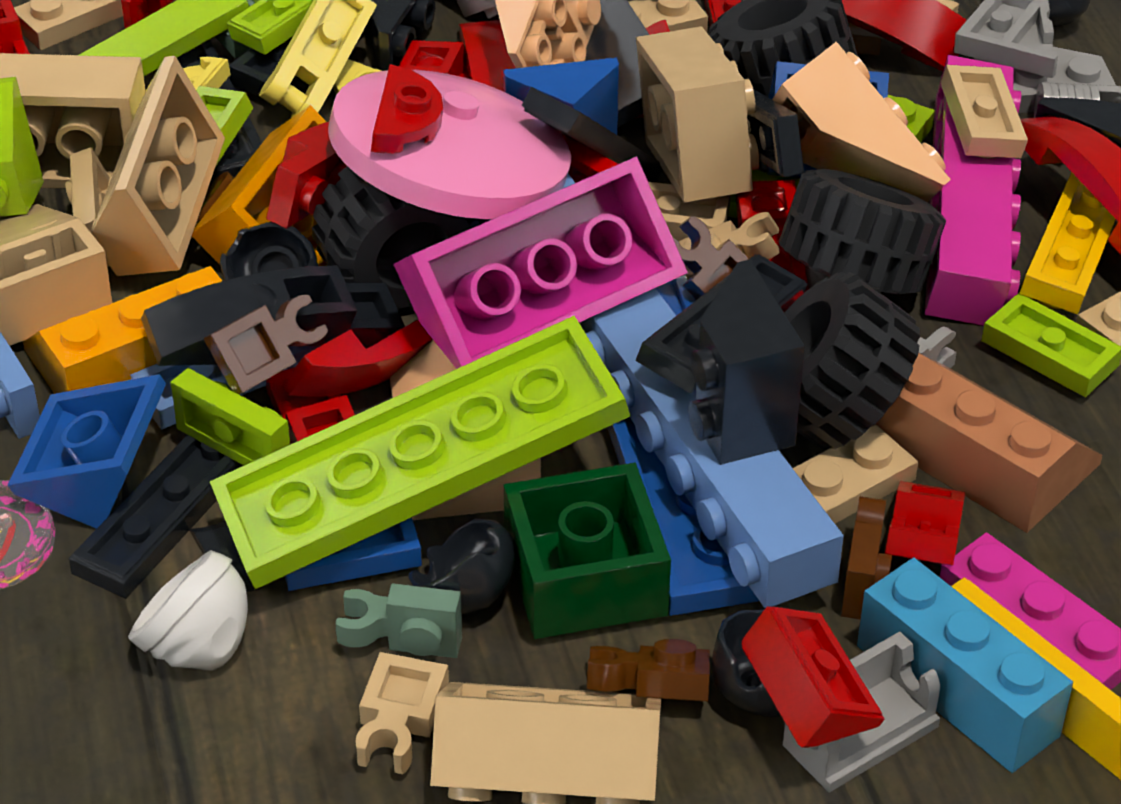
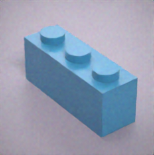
[857,557,1073,773]

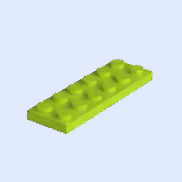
[210,315,630,589]

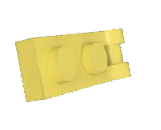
[259,0,377,118]

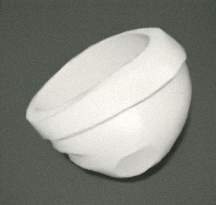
[128,550,248,670]

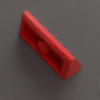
[741,606,885,748]

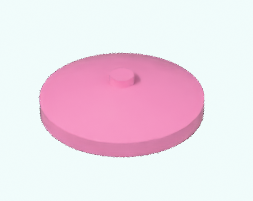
[328,70,571,219]

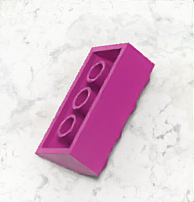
[394,156,688,369]

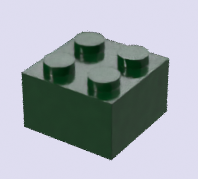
[503,462,671,639]

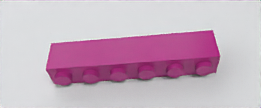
[925,55,1021,326]

